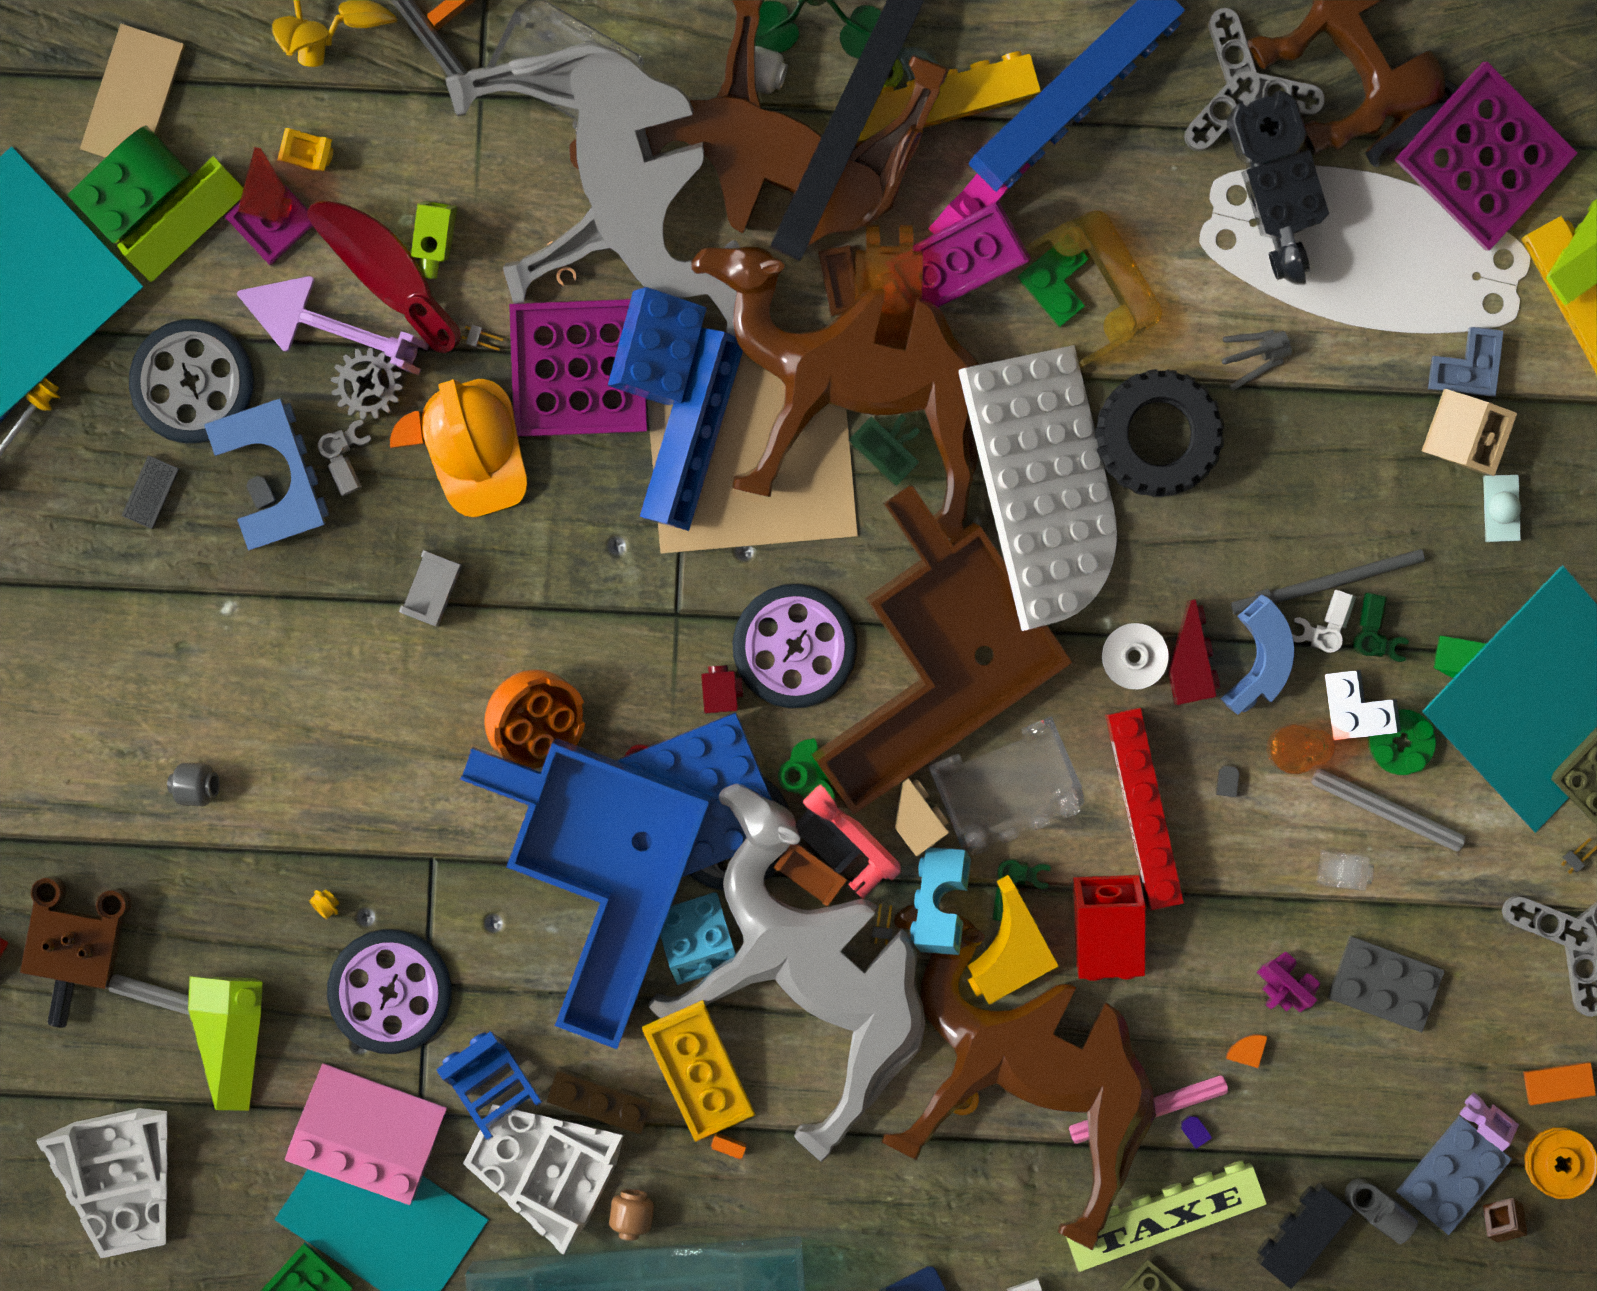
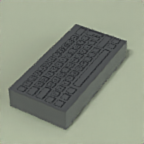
[122,455,180,529]

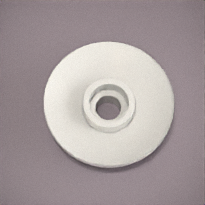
[1102,623,1168,689]

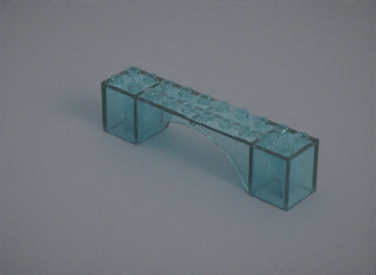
[465,1236,806,1291]

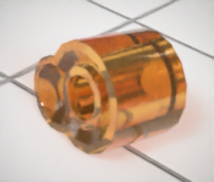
[1266,724,1335,774]

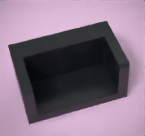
[795,809,862,874]

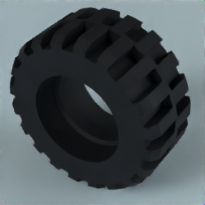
[1095,369,1225,497]

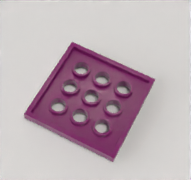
[1394,62,1577,251]
[509,299,647,437]

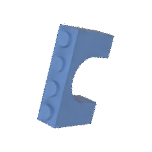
[204,398,329,550]

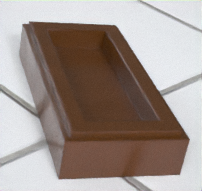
[818,245,861,317]

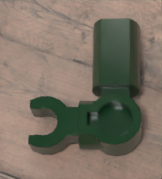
[1353,593,1409,662]
[992,859,1051,921]

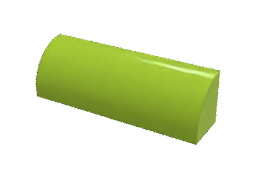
[117,156,248,282]

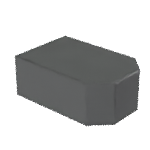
[246,476,276,509]
[1215,766,1239,797]

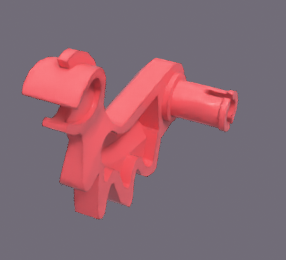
[803,785,901,899]

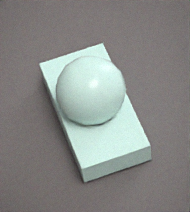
[1483,475,1521,542]

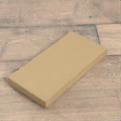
[80,24,185,158]

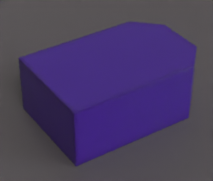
[1180,1115,1212,1149]

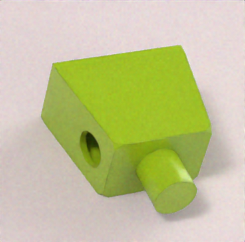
[411,201,458,279]

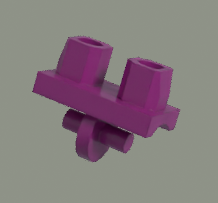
[1256,952,1320,1013]

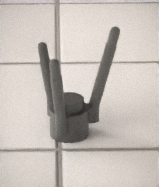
[1222,329,1292,390]

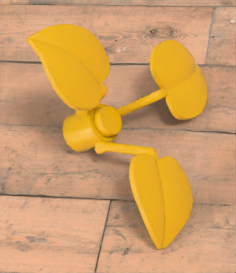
[272,0,397,67]

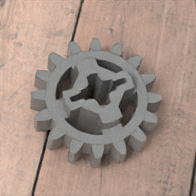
[331,348,404,420]

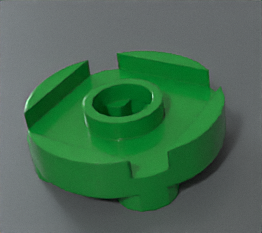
[1368,709,1436,775]

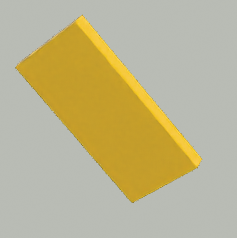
[642,1000,755,1142]

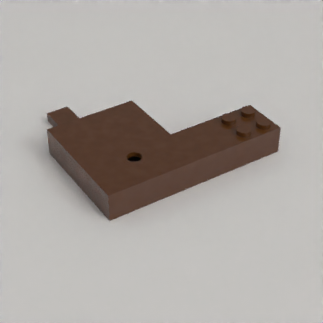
[812,484,1072,815]

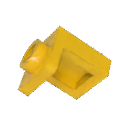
[277,128,333,171]

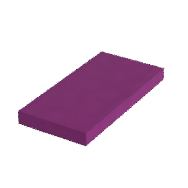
[885,200,1031,310]

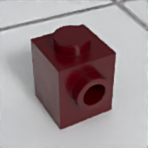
[701,665,743,714]

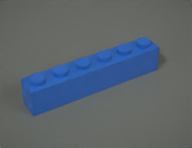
[640,327,743,531]

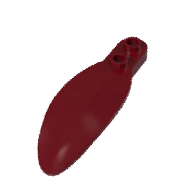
[307,201,461,353]

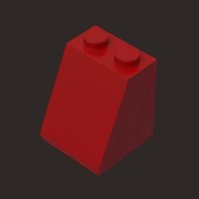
[1073,875,1145,981]

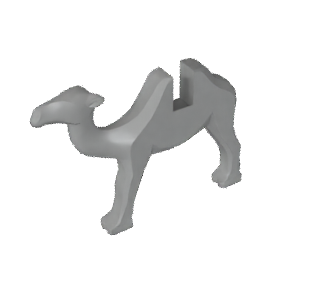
[445,41,740,336]
[648,783,925,1162]

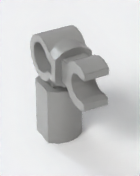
[318,420,371,496]

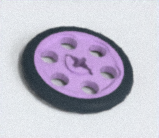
[732,584,857,709]
[327,929,452,1054]

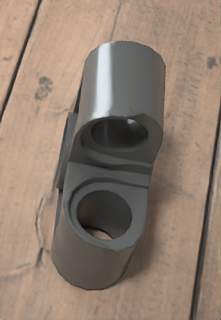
[1345,1178,1418,1244]

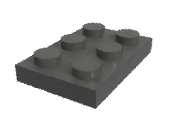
[1327,936,1444,1033]

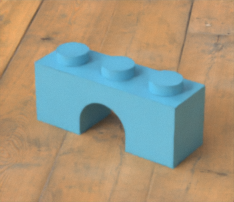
[910,847,971,955]

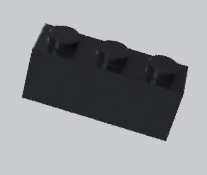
[1256,1182,1354,1289]

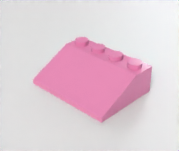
[285,1063,447,1205]

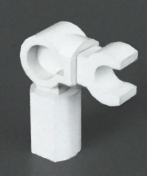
[1292,590,1356,653]

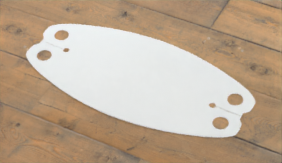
[1199,166,1531,333]

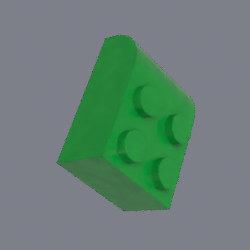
[67,125,192,244]

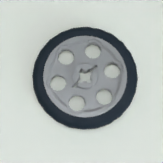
[129,319,253,444]

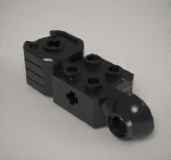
[1226,90,1329,285]

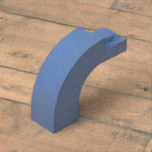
[1221,594,1294,715]

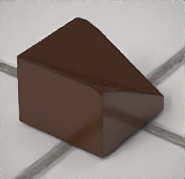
[1483,1198,1528,1242]

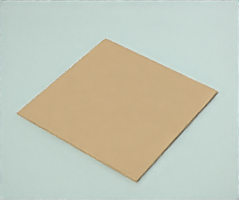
[647,351,858,554]

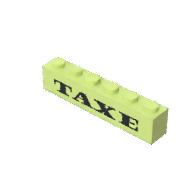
[1066,1161,1267,1272]

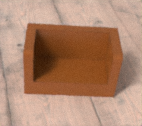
[773,843,847,907]

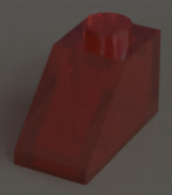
[238,147,292,225]

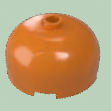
[484,669,585,769]

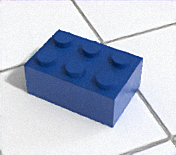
[607,287,707,406]

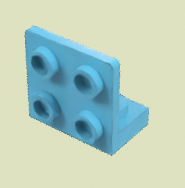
[661,893,736,985]

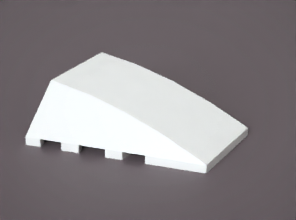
[463,1104,624,1255]
[36,1108,167,1258]

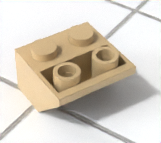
[1422,389,1517,476]
[895,778,949,857]

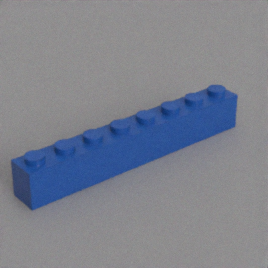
[968,0,1185,192]

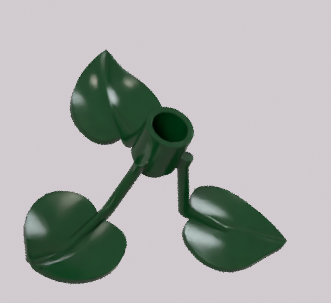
[756,0,881,59]

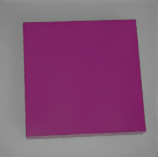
[224,172,313,266]

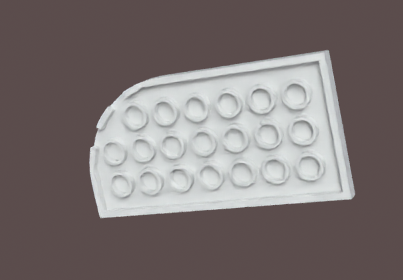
[958,345,1117,631]

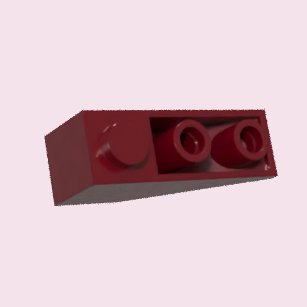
[1167,599,1220,705]

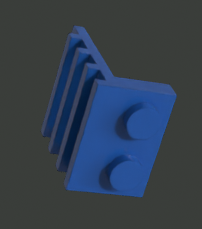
[436,1031,542,1141]

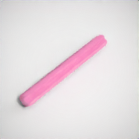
[1069,1076,1228,1144]

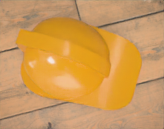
[421,379,527,517]

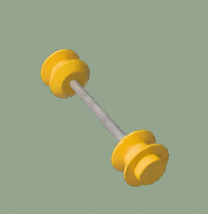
[0,377,61,456]

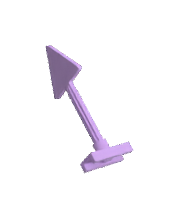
[237,276,429,376]

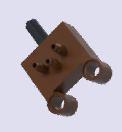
[20,876,131,1028]

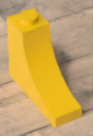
[967,875,1058,1005]

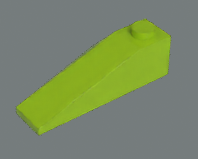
[1546,199,1597,306]
[188,976,263,1111]

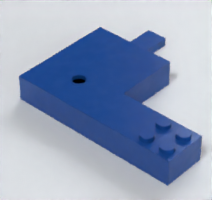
[460,738,712,1049]

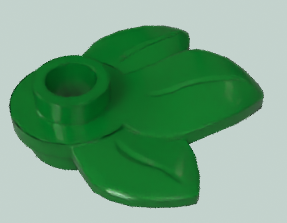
[778,738,835,799]

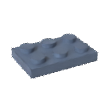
[1396,1115,1512,1235]

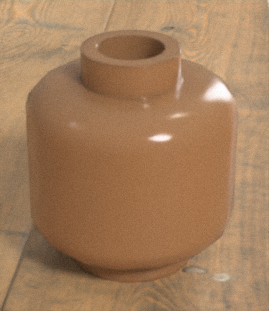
[609,1189,654,1240]

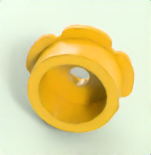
[309,889,339,920]

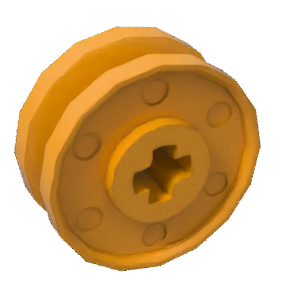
[1524,1127,1597,1199]

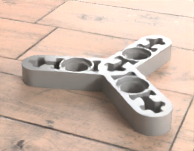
[1184,8,1324,151]
[1502,896,1597,1017]

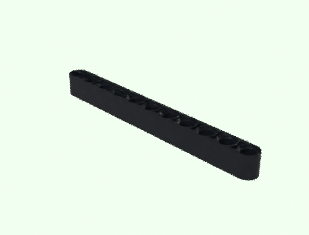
[770,0,924,261]

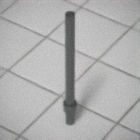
[1231,549,1425,615]

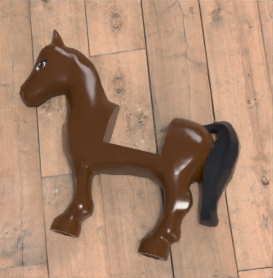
[1248,0,1459,167]

